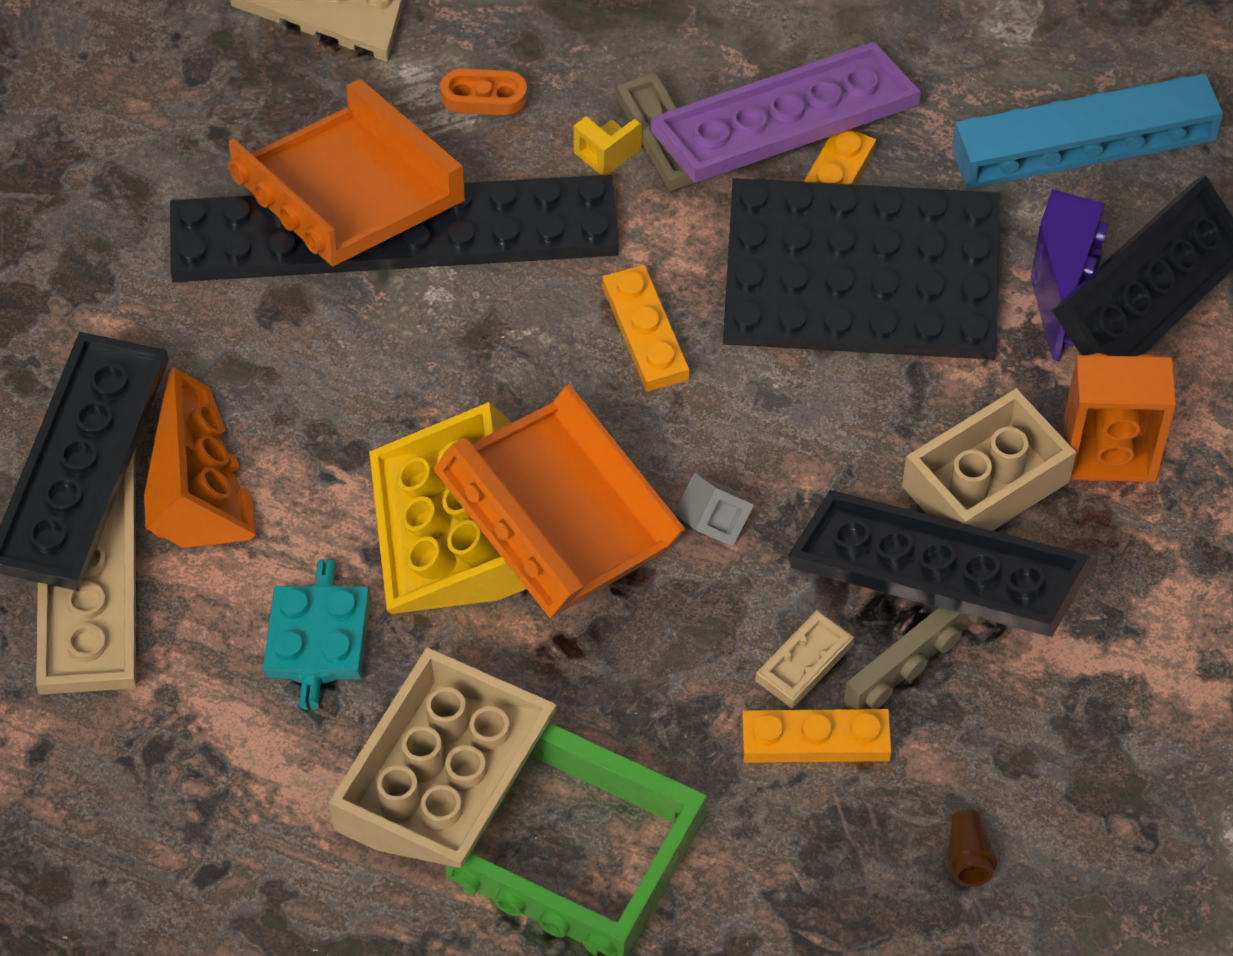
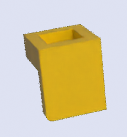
[574,116,642,175]

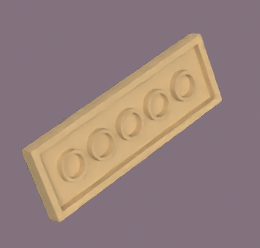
[36,447,136,695]

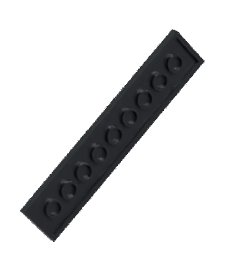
[170,174,619,282]

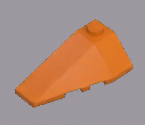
[144,367,256,548]

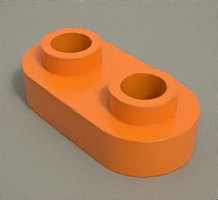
[440,68,527,115]

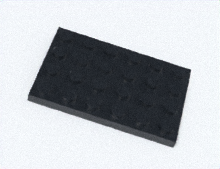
[723,178,1000,360]

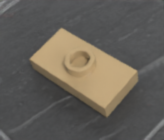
[755,610,854,709]

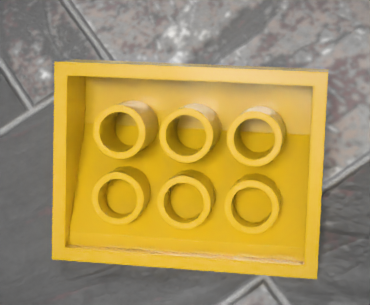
[369,402,526,614]

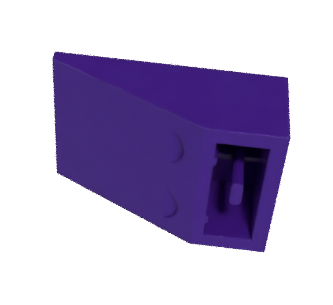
[1031,189,1109,361]

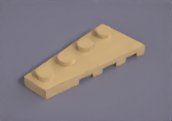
[230,0,405,62]

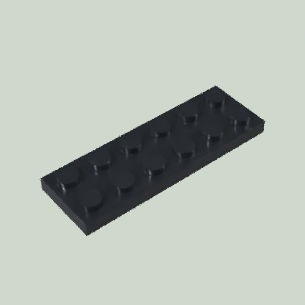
[1052,176,1233,357]
[0,331,169,591]
[788,490,1091,637]

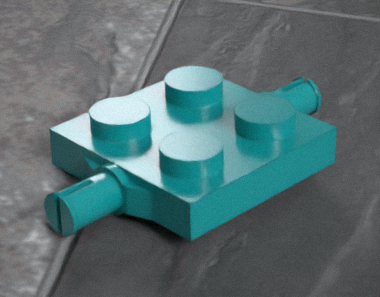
[263,559,371,710]

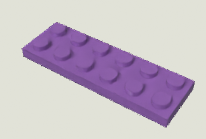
[650,42,921,183]

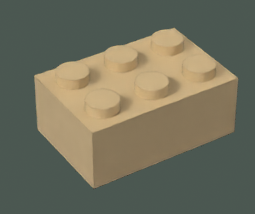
[902,388,1076,531]

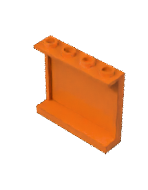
[228,79,465,267]
[433,384,685,619]

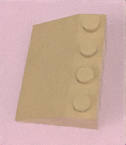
[328,647,557,868]

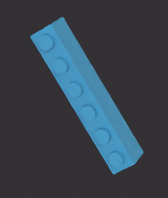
[952,73,1223,190]

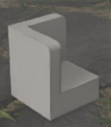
[675,472,754,546]

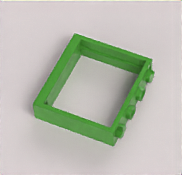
[445,723,707,956]

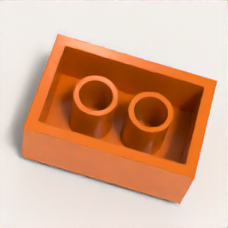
[1060,353,1176,482]

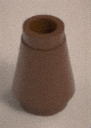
[947,809,997,887]

